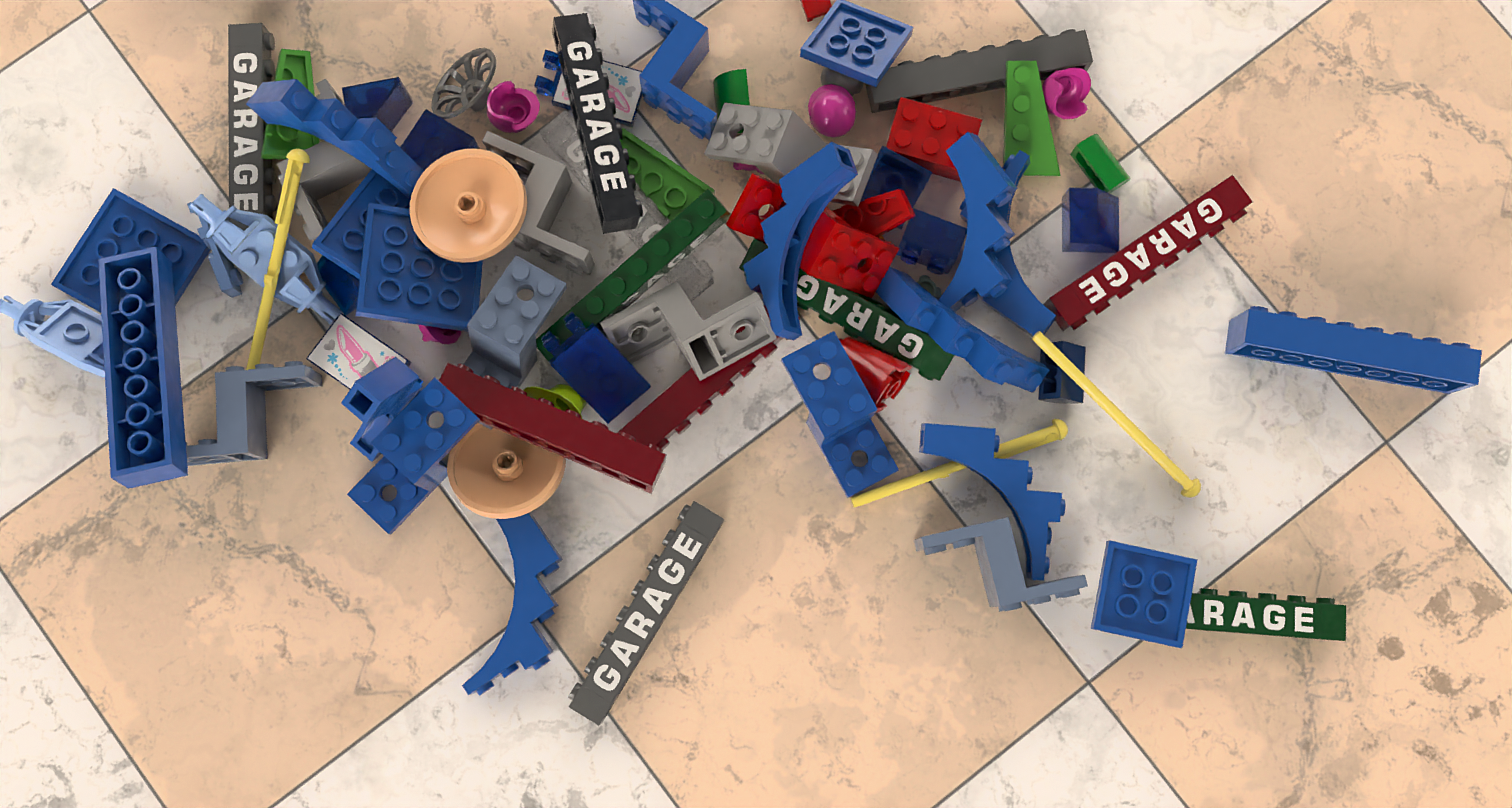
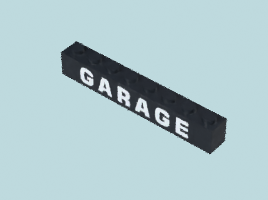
[552,13,643,234]

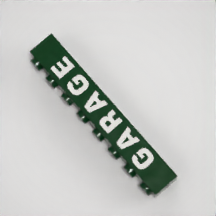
[536,189,731,365]
[739,238,955,381]
[1186,588,1346,641]

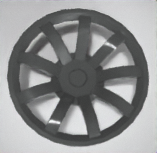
[431,48,496,119]

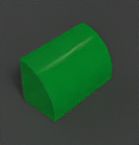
[713,69,750,133]
[1070,134,1131,198]

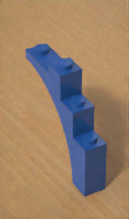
[246,79,424,199]
[939,132,1018,312]
[743,142,858,341]
[959,150,1056,337]
[876,267,1049,393]
[341,357,423,462]
[919,423,1066,581]
[462,512,563,696]

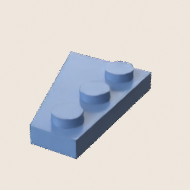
[187,202,243,298]

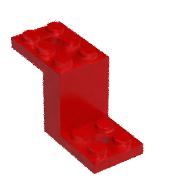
[726,173,900,298]

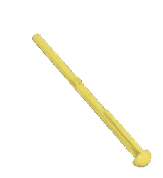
[246,149,310,370]
[1031,331,1201,498]
[850,419,1068,508]

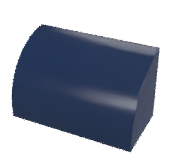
[1038,341,1086,404]

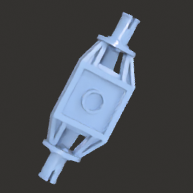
[189,194,342,324]
[0,295,105,378]

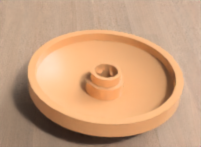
[410,149,527,263]
[447,422,566,519]

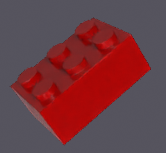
[882,97,982,182]

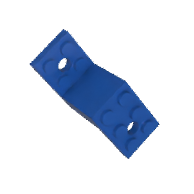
[633,0,717,140]
[781,331,899,498]
[347,377,480,535]

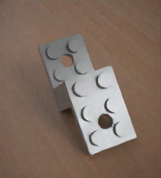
[277,79,371,241]
[704,103,878,206]
[482,131,595,275]
[600,281,777,381]

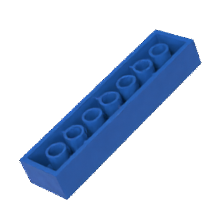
[98,247,188,489]
[1225,306,1482,394]

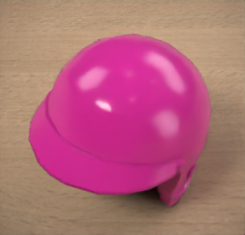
[1042,67,1091,119]
[486,81,540,133]
[808,84,856,138]

